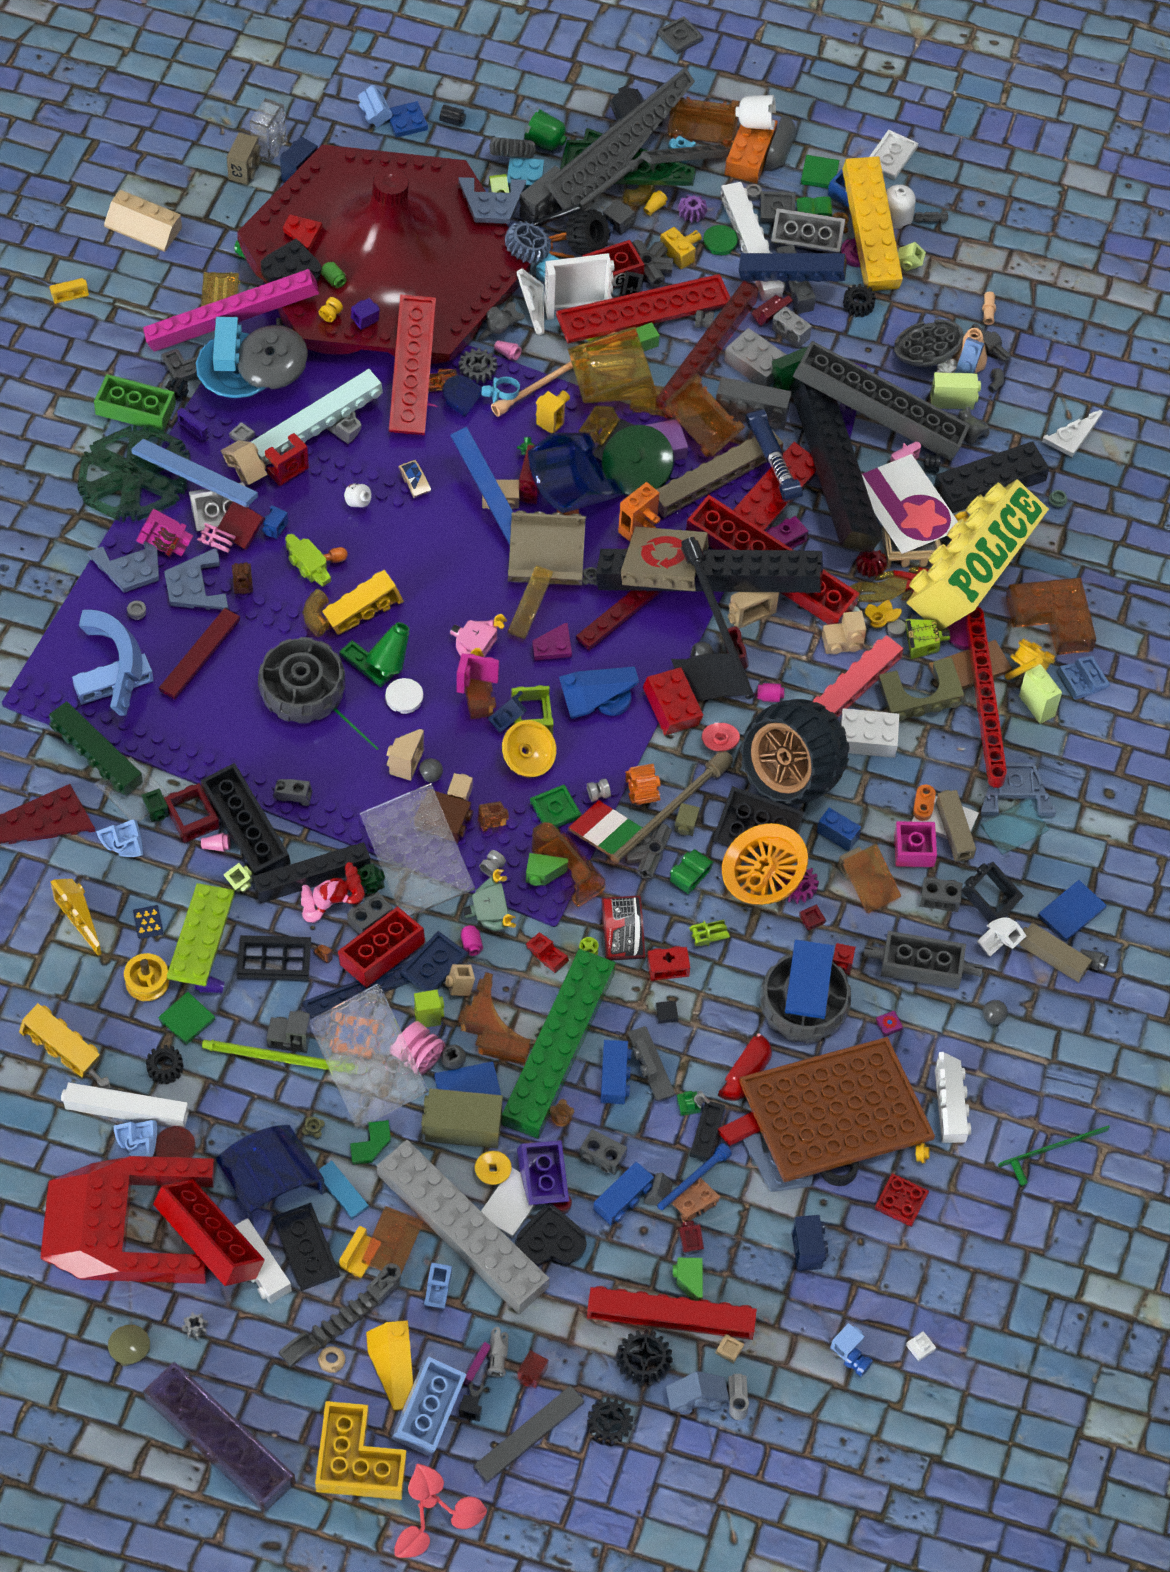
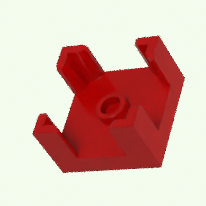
[265,433,309,486]

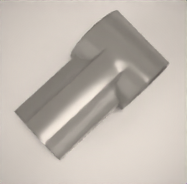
[728,1374,749,1420]

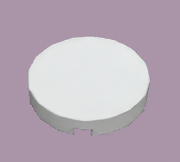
[385,678,423,714]

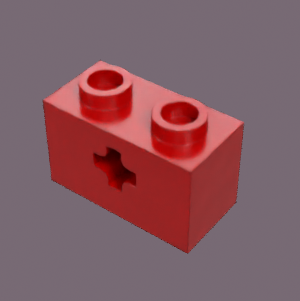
[647,946,690,981]

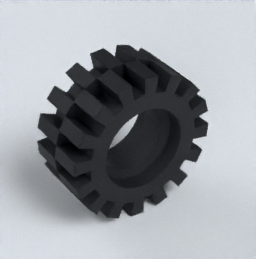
[843,284,876,317]
[146,1045,184,1084]

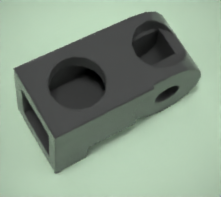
[273,779,313,806]

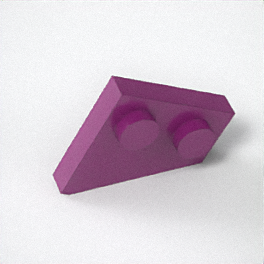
[532,623,572,660]

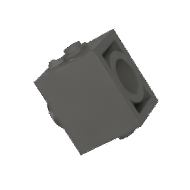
[603,199,635,235]

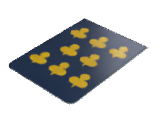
[133,905,163,939]

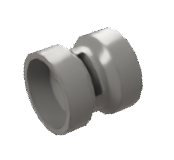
[587,778,611,802]
[479,850,506,877]

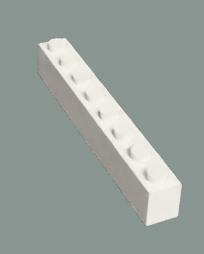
[720,182,786,301]

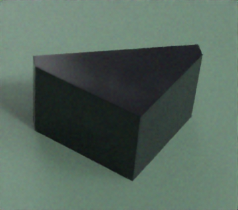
[622,271,644,296]

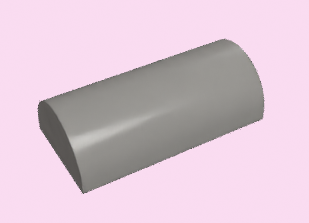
[771,208,845,253]

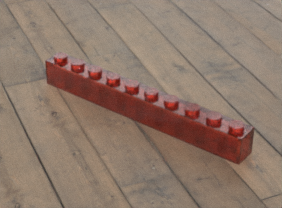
[655,281,759,419]

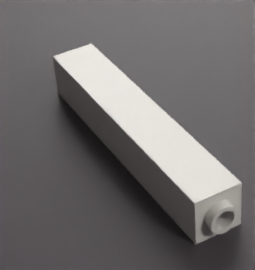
[61,1082,189,1130]

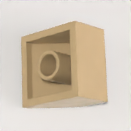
[387,729,424,781]

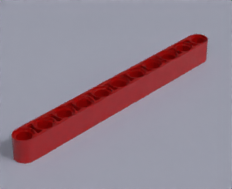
[965,606,1007,788]

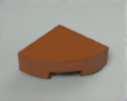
[313,945,333,963]

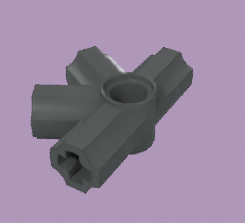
[632,239,673,288]
[625,823,672,880]

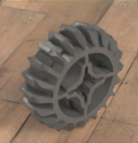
[489,138,536,158]

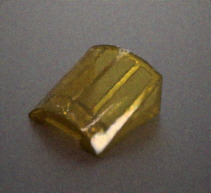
[568,327,658,403]

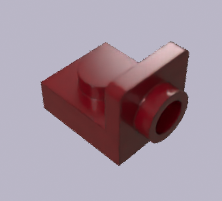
[677,1220,704,1252]

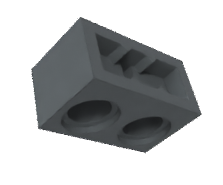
[919,877,963,912]
[347,892,393,935]
[579,1129,627,1175]

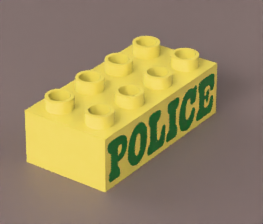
[906,479,1049,630]

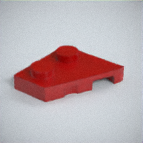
[283,214,323,252]

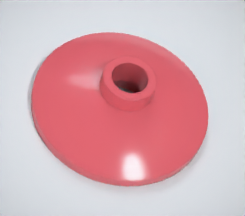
[702,723,740,751]

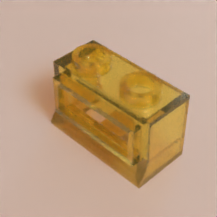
[579,406,620,445]

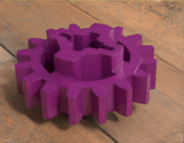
[776,862,819,904]

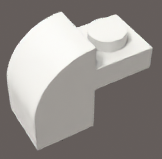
[977,917,1026,957]

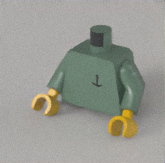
[463,869,516,932]

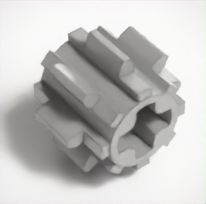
[182,1312,208,1340]

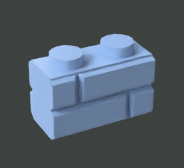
[358,85,392,127]

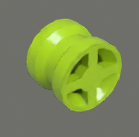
[579,937,599,955]

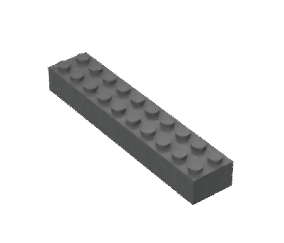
[793,341,970,461]

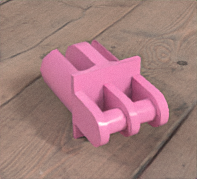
[890,442,921,462]
[197,523,236,553]

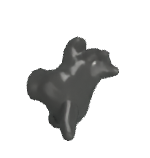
[478,302,525,341]
[958,407,990,444]

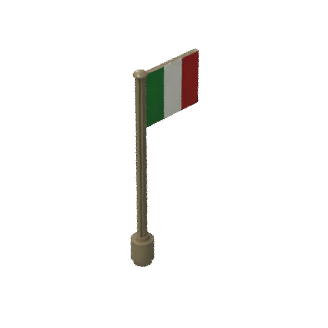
[568,751,733,864]

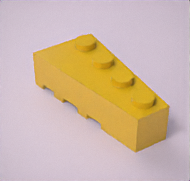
[322,570,404,635]

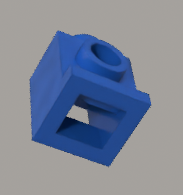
[262,505,288,539]

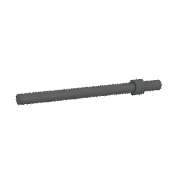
[575,155,645,208]

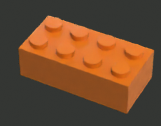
[725,119,778,184]

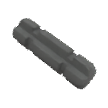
[914,212,948,222]

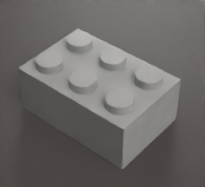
[724,328,787,387]

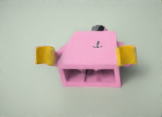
[450,614,507,657]

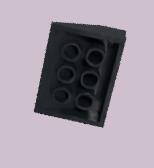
[713,786,806,858]

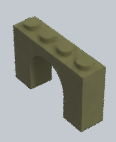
[879,657,964,721]

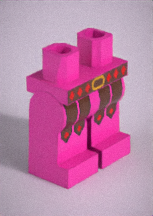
[136,509,193,557]

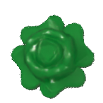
[517,437,536,455]

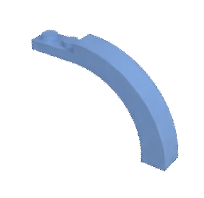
[79,610,142,716]

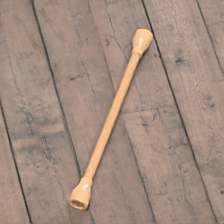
[491,332,621,417]

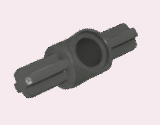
[970,323,1011,362]

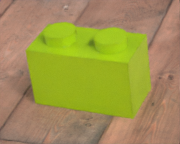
[414,989,444,1027]

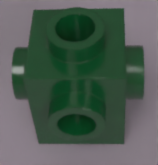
[357,864,385,895]

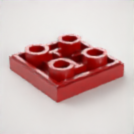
[875,1173,929,1227]

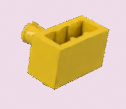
[660,227,702,269]
[536,390,570,435]

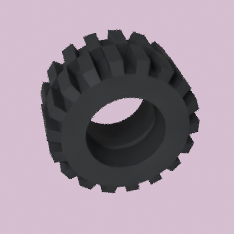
[565,209,610,255]

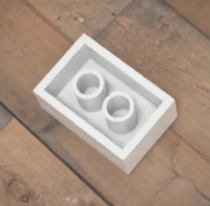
[840,708,899,758]

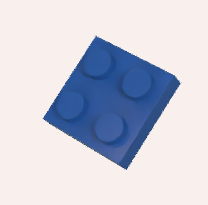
[388,101,428,138]

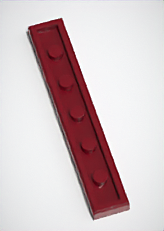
[159,608,240,700]

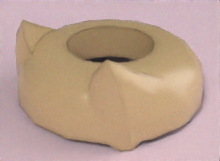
[317,1346,345,1373]

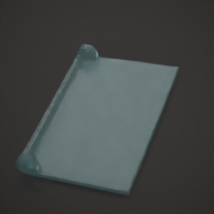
[981,798,1050,855]

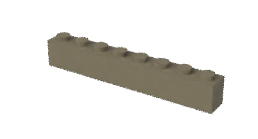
[656,430,783,518]

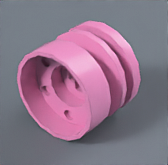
[392,1021,445,1076]

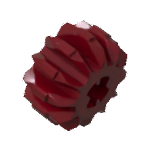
[856,550,887,578]

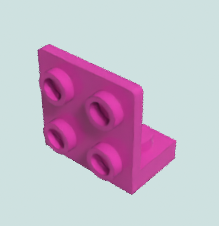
[457,653,499,694]

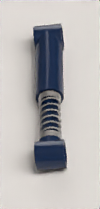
[746,409,803,502]

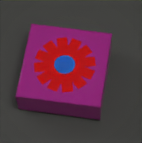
[876,1011,903,1037]

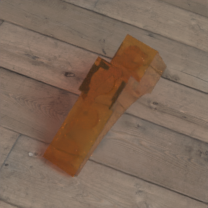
[458,972,531,1066]

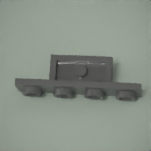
[628,1026,675,1101]

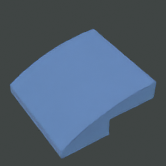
[1057,656,1110,700]

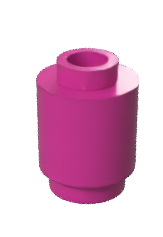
[757,683,785,702]
[460,925,483,956]

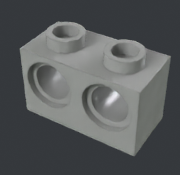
[772,306,812,349]

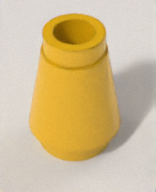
[643,190,668,216]

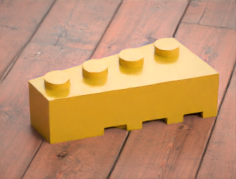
[19,1003,100,1077]

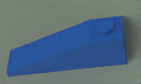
[559,667,640,719]

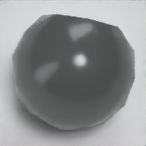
[691,641,714,658]
[419,758,443,782]
[983,1000,1008,1025]
[441,1044,466,1070]

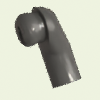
[988,368,1004,393]

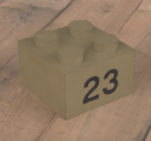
[227,132,262,185]

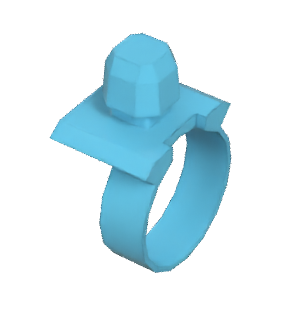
[481,377,520,403]

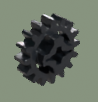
[587,1397,633,1445]

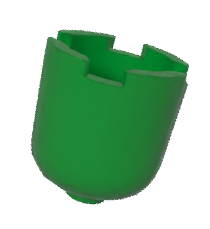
[524,109,567,151]

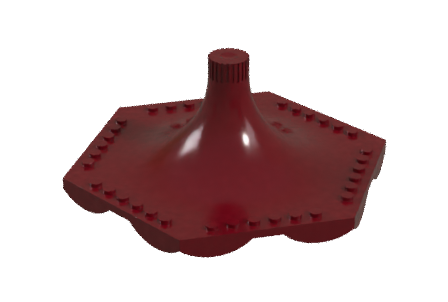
[237,144,531,364]

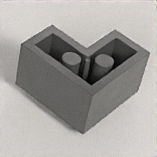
[267,1010,311,1053]

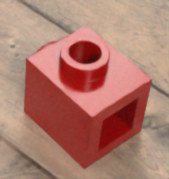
[833,943,856,975]

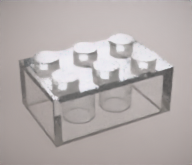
[250,98,287,163]

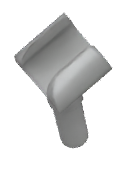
[88,1068,111,1089]
[694,1091,710,1108]

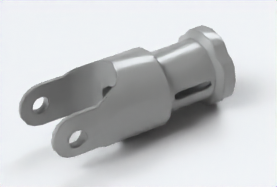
[487,1327,509,1378]

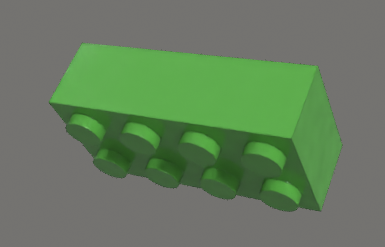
[94,374,176,433]

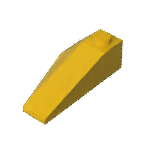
[50,879,102,956]
[366,1320,413,1411]

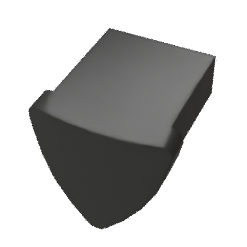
[644,1172,673,1206]

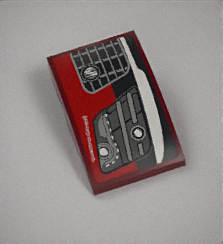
[601,896,645,961]

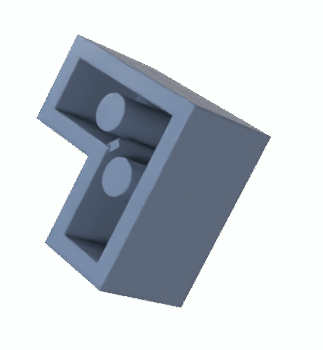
[666,1371,729,1414]

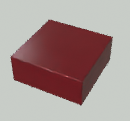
[799,904,826,931]

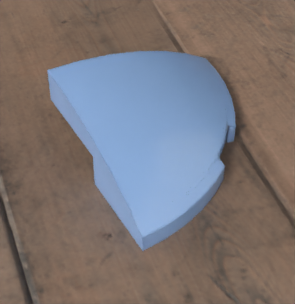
[96,819,143,857]
[114,1120,157,1157]

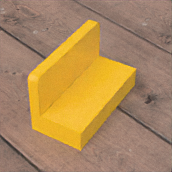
[49,278,89,304]
[339,1225,381,1278]

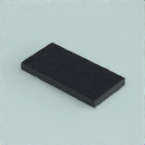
[272,1203,340,1291]

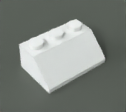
[189,482,249,531]

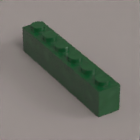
[49,701,143,796]

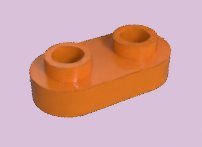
[913,784,936,821]

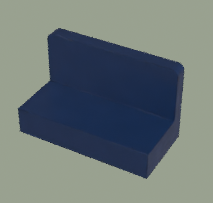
[488,690,527,732]

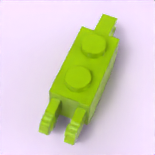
[285,533,331,587]

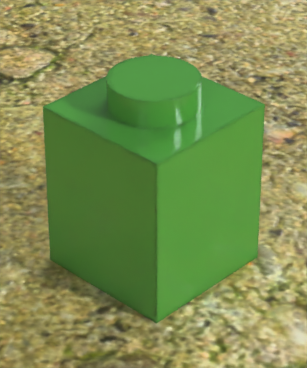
[631,323,660,353]

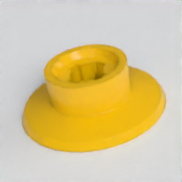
[475,1151,512,1185]

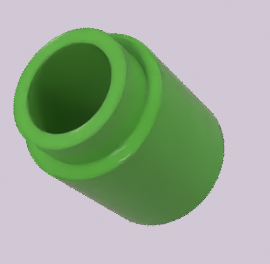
[321,262,347,288]

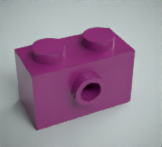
[767,516,808,549]

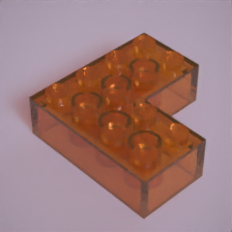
[1006,578,1096,655]

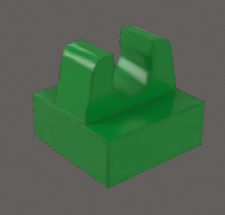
[677,1091,701,1116]

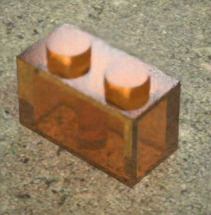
[465,679,496,719]

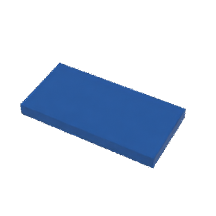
[785,940,834,1019]

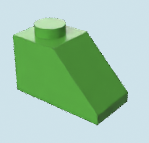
[526,853,568,886]
[672,1257,703,1301]

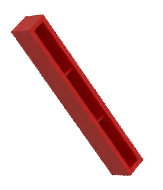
[587,1286,757,1340]

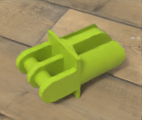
[689,919,730,947]

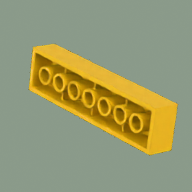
[842,156,903,291]

